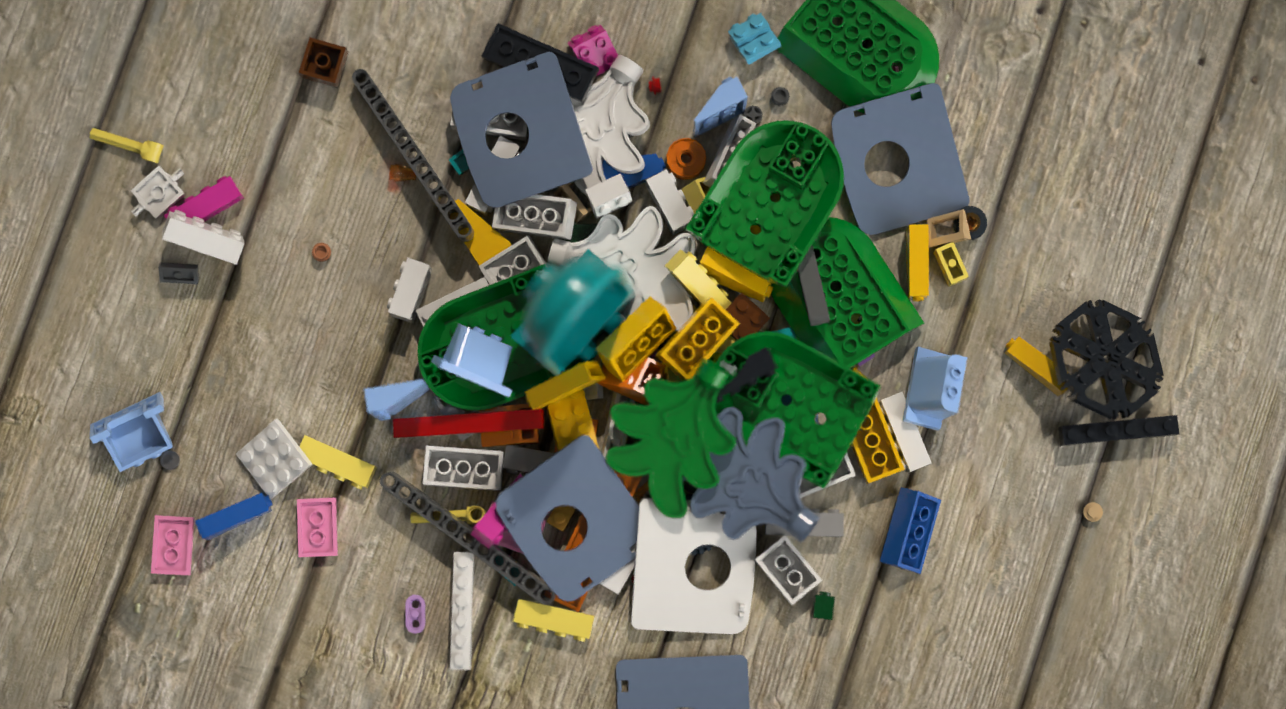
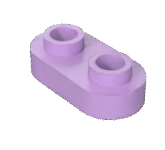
[405,595,426,634]

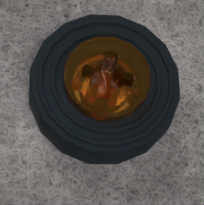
[953,206,987,240]

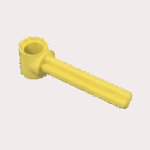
[90,128,164,164]
[410,506,487,524]

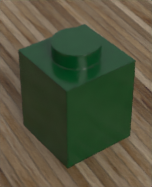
[812,591,835,620]

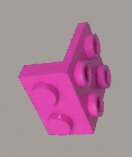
[567,25,618,76]

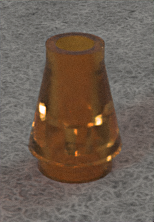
[389,163,416,182]

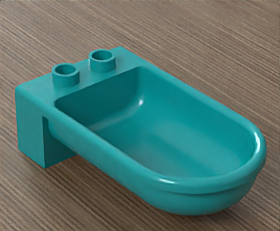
[511,249,636,376]

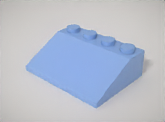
[693,77,748,138]
[364,379,430,421]

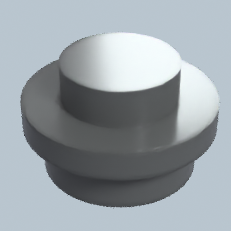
[771,87,790,106]

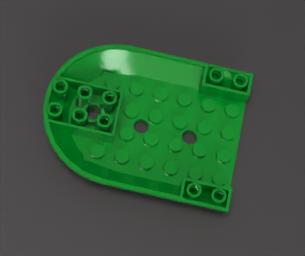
[776,0,939,114]
[685,120,844,287]
[771,217,924,368]
[417,264,582,410]
[716,332,881,489]

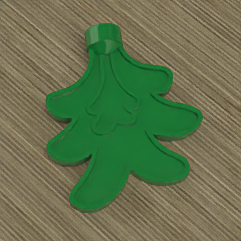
[605,358,737,518]

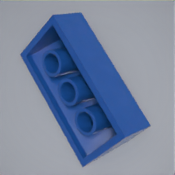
[880,487,941,574]

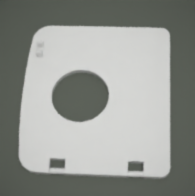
[631,498,756,634]

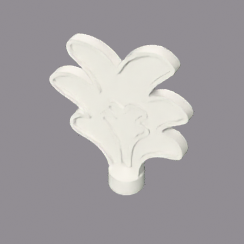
[570,55,650,195]
[547,206,696,331]

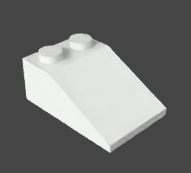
[585,174,632,219]
[479,236,547,285]

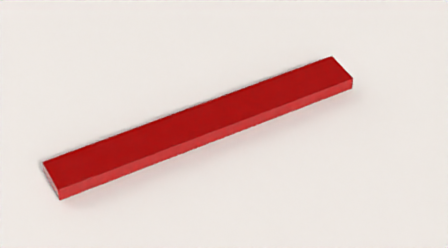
[393,409,544,438]

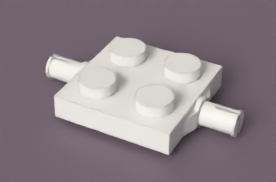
[131,166,185,219]

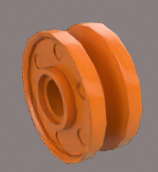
[666,138,706,180]

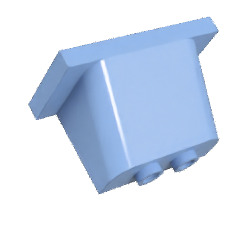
[431,324,513,397]
[902,347,967,431]
[90,392,173,472]

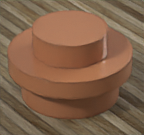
[312,243,331,262]

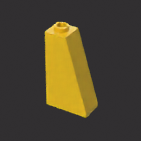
[450,199,512,265]
[905,224,929,302]
[700,247,773,302]
[1004,336,1069,396]
[525,361,606,409]

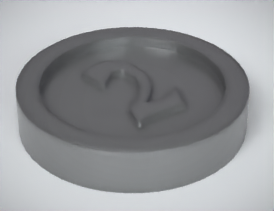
[160,451,180,470]

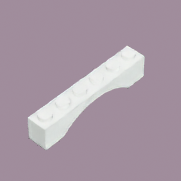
[450,552,475,670]

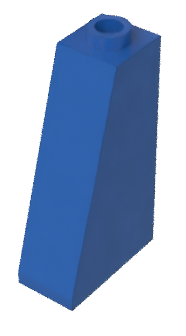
[602,154,666,189]
[194,493,273,540]

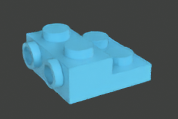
[728,13,781,65]

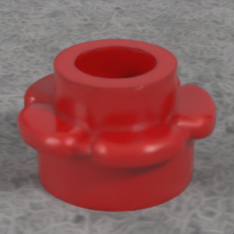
[649,76,662,95]

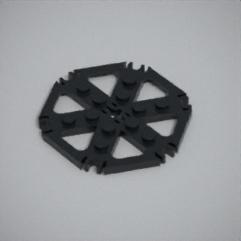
[1049,299,1164,420]

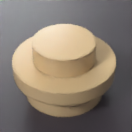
[1083,502,1103,522]

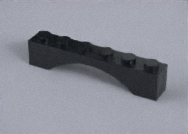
[716,347,779,404]
[1058,415,1179,447]

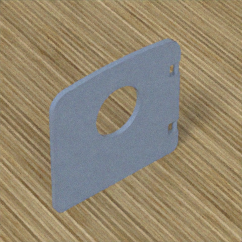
[450,52,593,208]
[831,83,970,235]
[496,435,639,601]
[616,655,750,709]

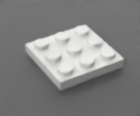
[236,419,313,499]

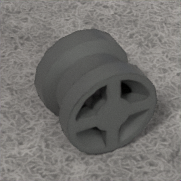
[744,105,763,126]

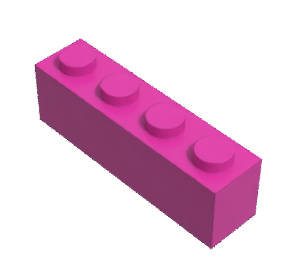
[164,176,244,222]
[471,474,523,549]

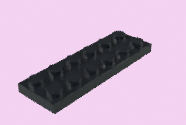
[481,23,599,103]

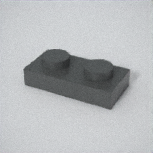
[158,262,199,284]

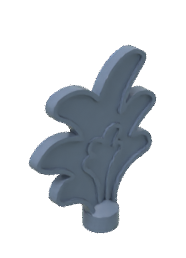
[683,407,820,542]

